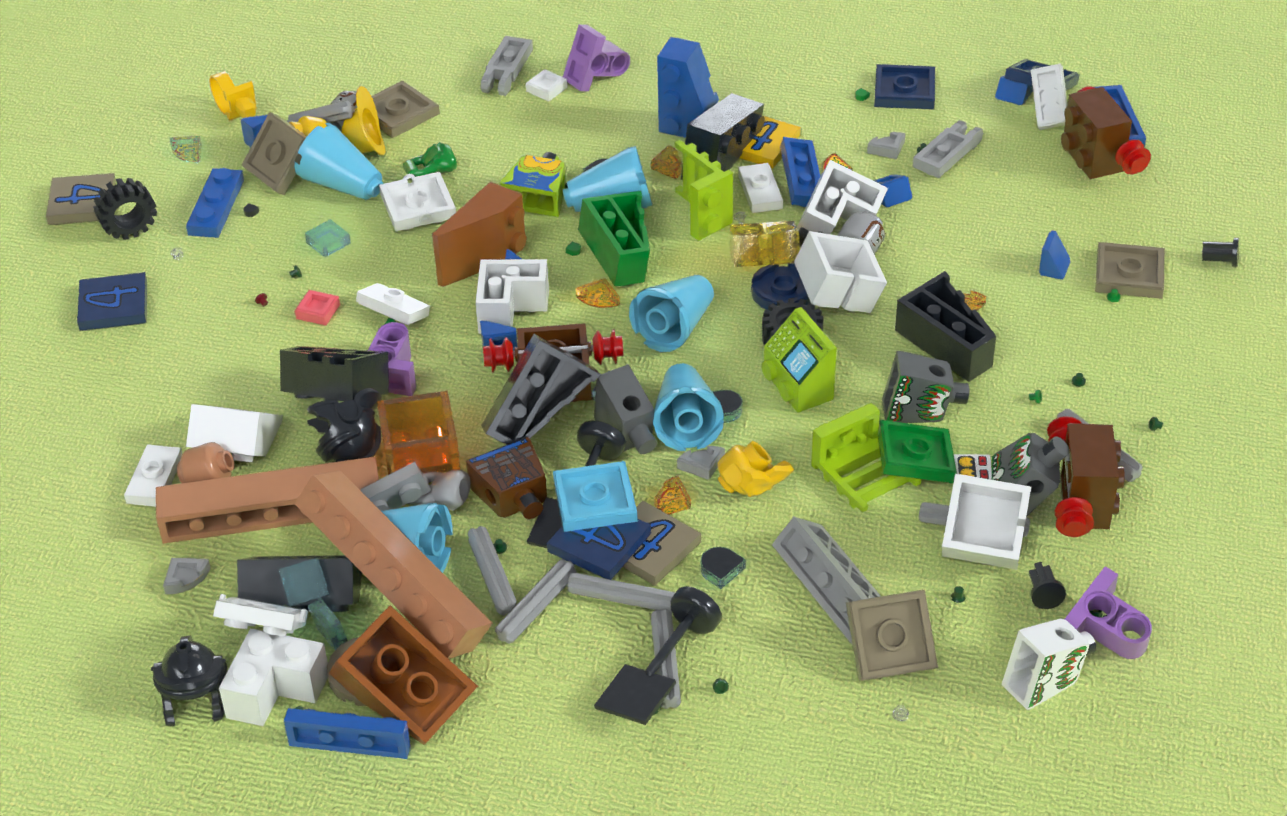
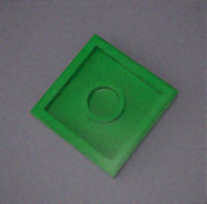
[878,420,957,483]

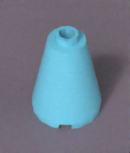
[294,122,383,200]
[563,146,653,212]
[629,275,714,352]
[653,363,724,451]
[381,503,453,573]

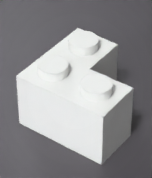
[797,160,888,234]
[475,259,549,334]
[219,628,328,726]

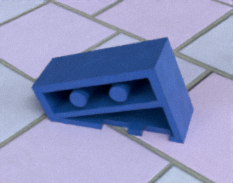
[657,37,719,138]

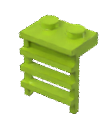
[675,139,733,241]
[811,402,922,513]

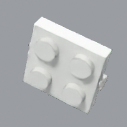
[379,172,456,231]
[213,594,308,636]

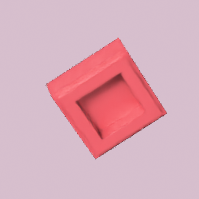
[295,290,340,326]

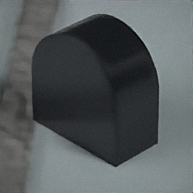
[243,203,259,217]

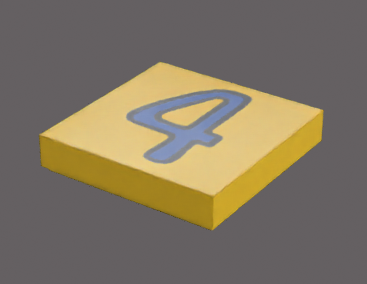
[739,116,800,168]

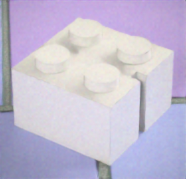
[794,231,887,313]
[942,473,1031,570]

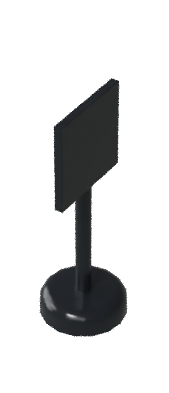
[527,420,626,548]
[594,586,722,725]

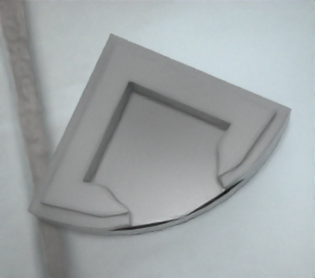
[867,132,905,159]
[677,446,725,480]
[163,558,210,594]

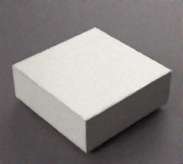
[526,69,568,101]

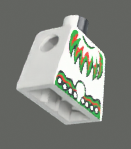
[1001,618,1096,710]

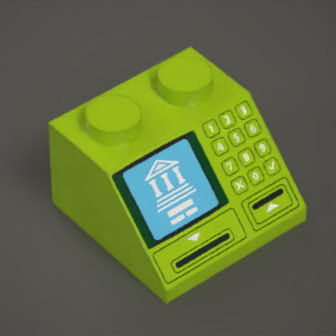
[761,307,837,413]

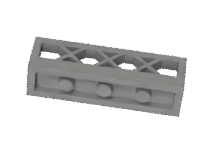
[772,517,881,645]

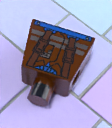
[466,437,547,519]

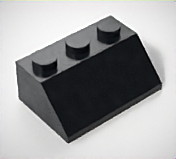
[237,555,363,612]

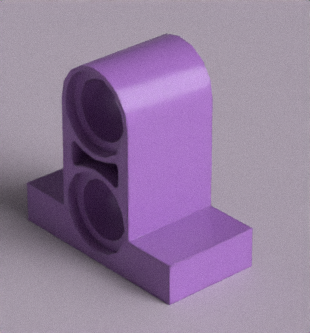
[563,24,631,91]
[368,322,416,396]
[1064,566,1152,659]

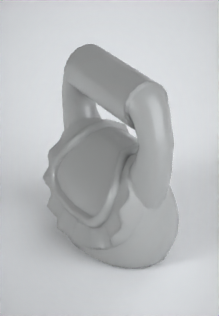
[407,470,471,511]

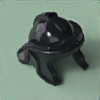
[307,388,382,463]
[151,635,228,726]

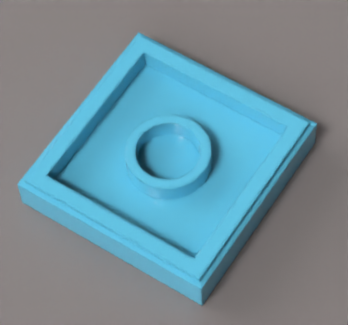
[553,461,638,532]

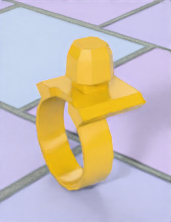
[209,71,257,121]

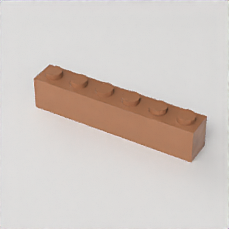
[156,457,379,544]
[294,471,493,659]

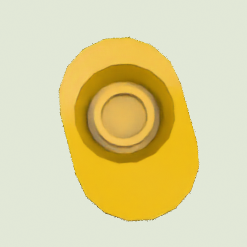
[342,86,386,156]

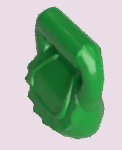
[403,142,457,180]

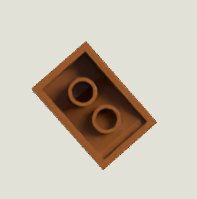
[432,182,527,287]
[329,605,478,745]

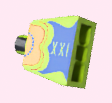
[500,152,566,217]

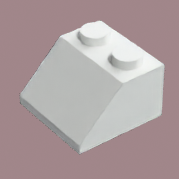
[186,404,283,462]

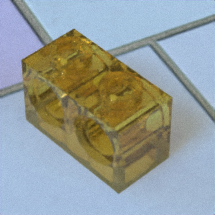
[729,221,799,267]

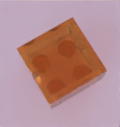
[377,391,461,475]

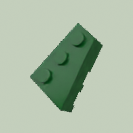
[578,191,650,287]

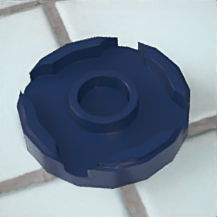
[751,263,811,310]

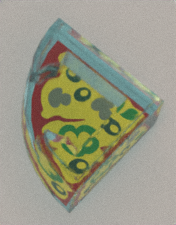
[170,136,202,163]

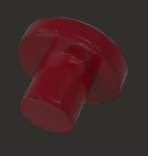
[255,293,268,307]

